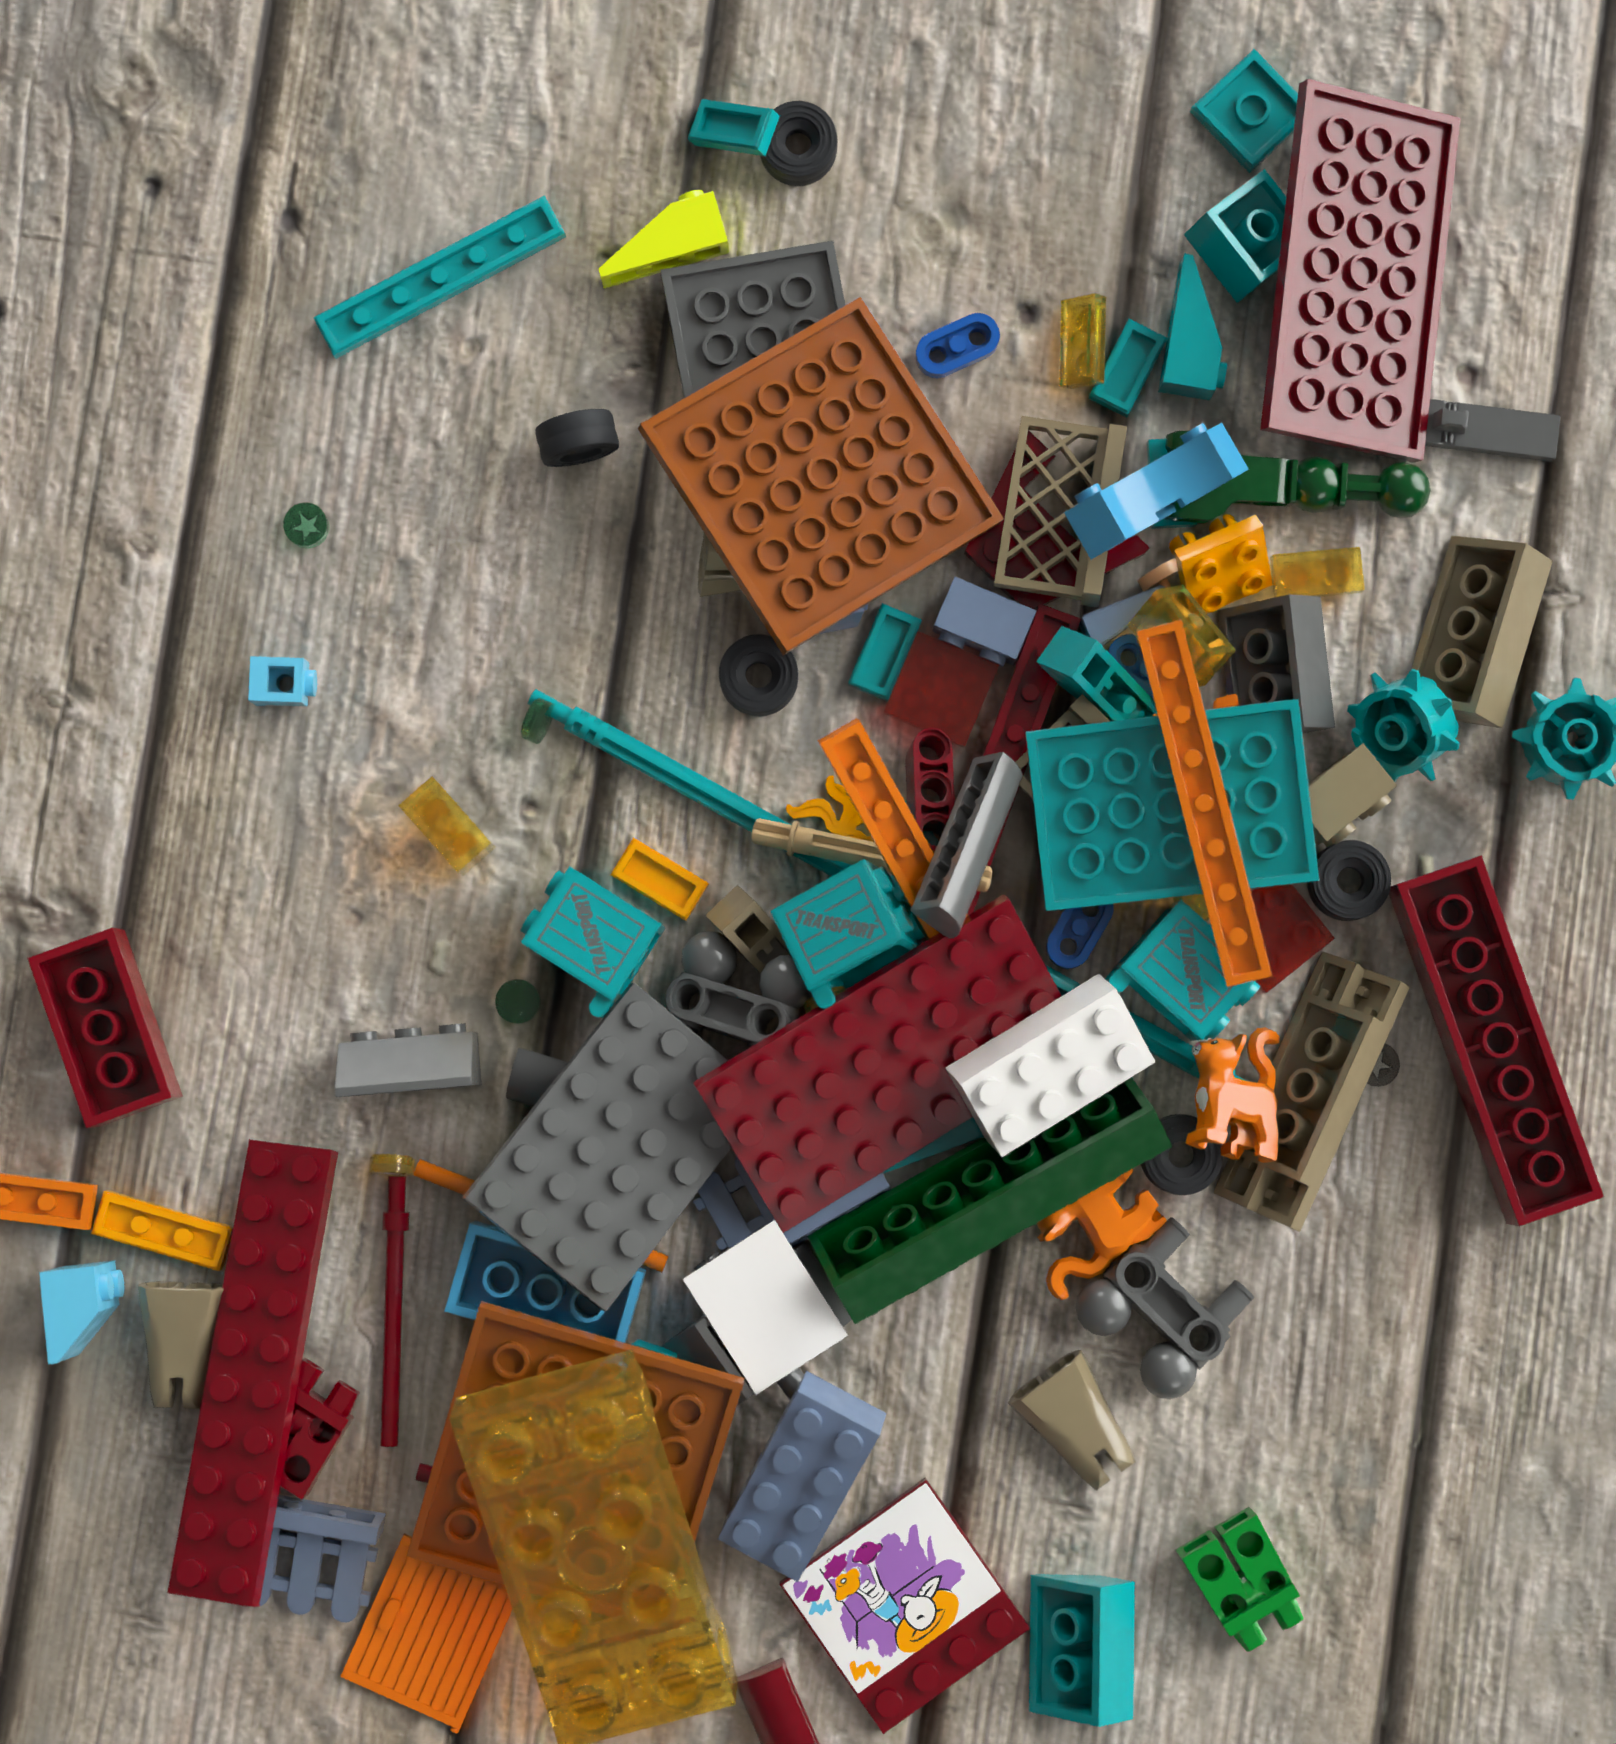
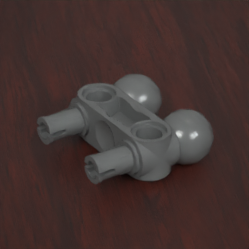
[665,931,813,1047]
[1075,1217,1254,1400]

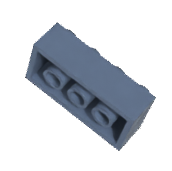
[718,1371,887,1582]

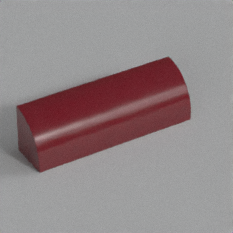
[733,1657,820,1744]

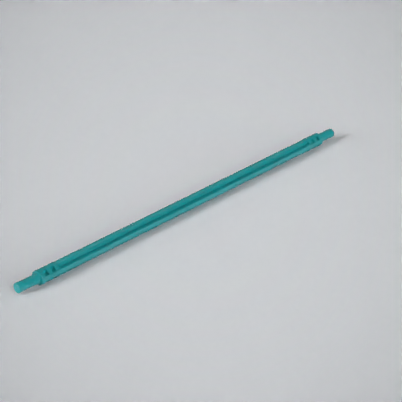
[527,689,1247,1081]

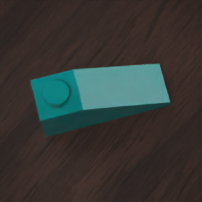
[1158,253,1227,401]
[1036,626,1157,721]

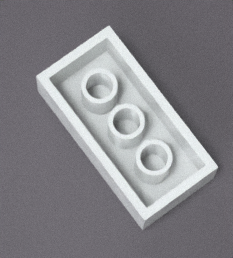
[946,974,1155,1157]

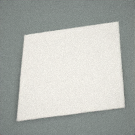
[683,1220,848,1395]

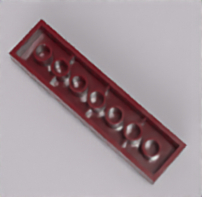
[1389,855,1604,1227]

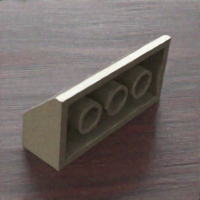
[1411,536,1553,728]

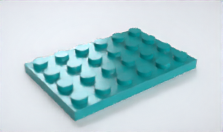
[1026,699,1319,911]

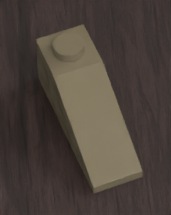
[705,885,818,1017]

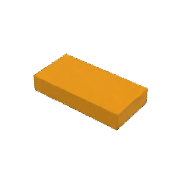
[610,837,709,922]

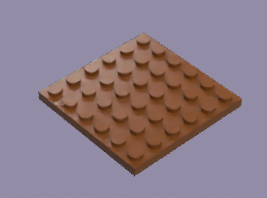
[638,297,1004,656]
[407,1301,744,1632]

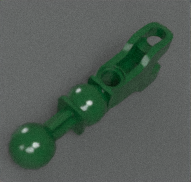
[1164,431,1431,524]

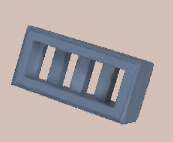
[1079,585,1168,646]

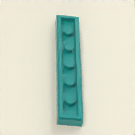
[313,195,566,359]

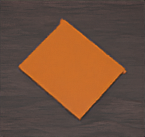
[340,1533,521,1734]

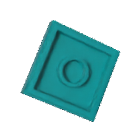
[1190,49,1298,173]

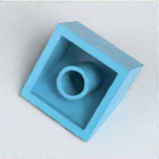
[39,1260,124,1364]

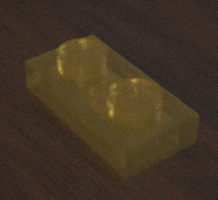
[1059,293,1106,390]
[1270,547,1365,597]

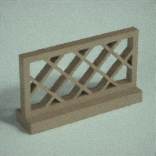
[994,416,1127,607]

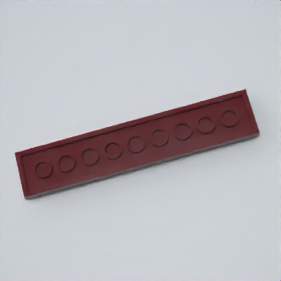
[167,1139,338,1607]

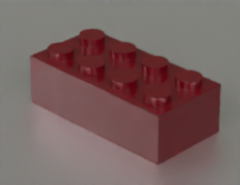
[27,927,183,1128]

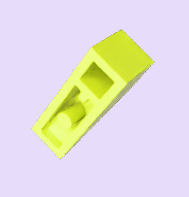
[599,190,729,288]

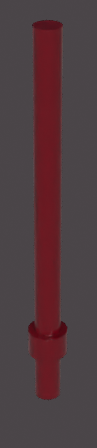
[380,1176,410,1447]

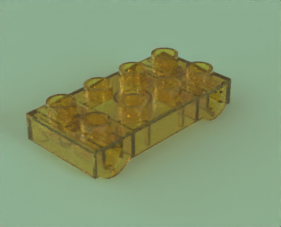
[449,1349,738,1744]

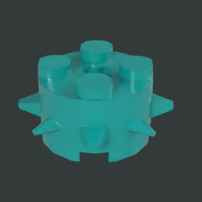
[1347,669,1460,782]
[1512,678,1616,800]

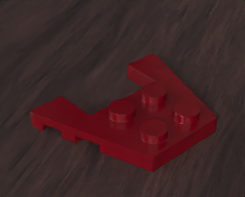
[964,430,1150,610]

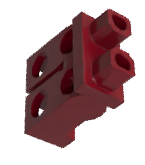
[280,1358,360,1500]

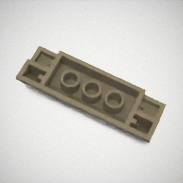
[1213,951,1410,1232]

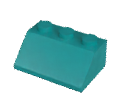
[1029,1574,1135,1727]

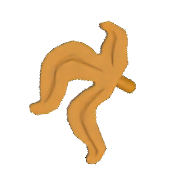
[786,775,874,842]

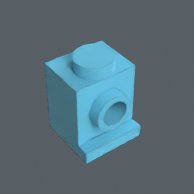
[248,656,317,707]

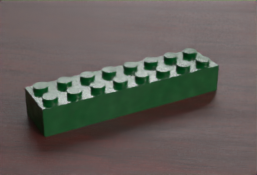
[808,1077,1172,1324]

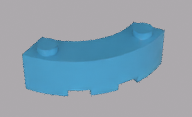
[1064,423,1249,559]

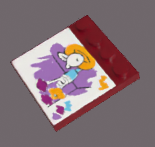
[779,1477,1031,1734]

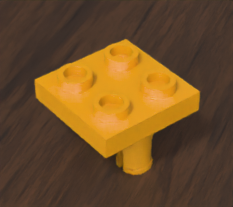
[1169,514,1273,618]

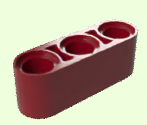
[905,727,955,853]

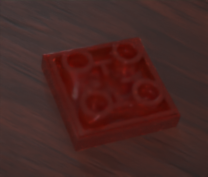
[883,631,999,747]
[1209,884,1335,994]

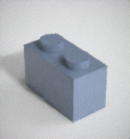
[932,577,1037,667]

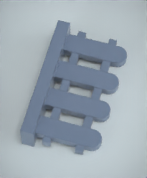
[693,1156,891,1252]
[259,1495,386,1623]

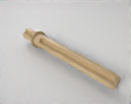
[751,818,992,892]

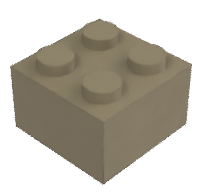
[1308,743,1397,847]

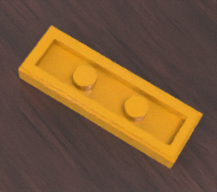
[91,1190,233,1271]

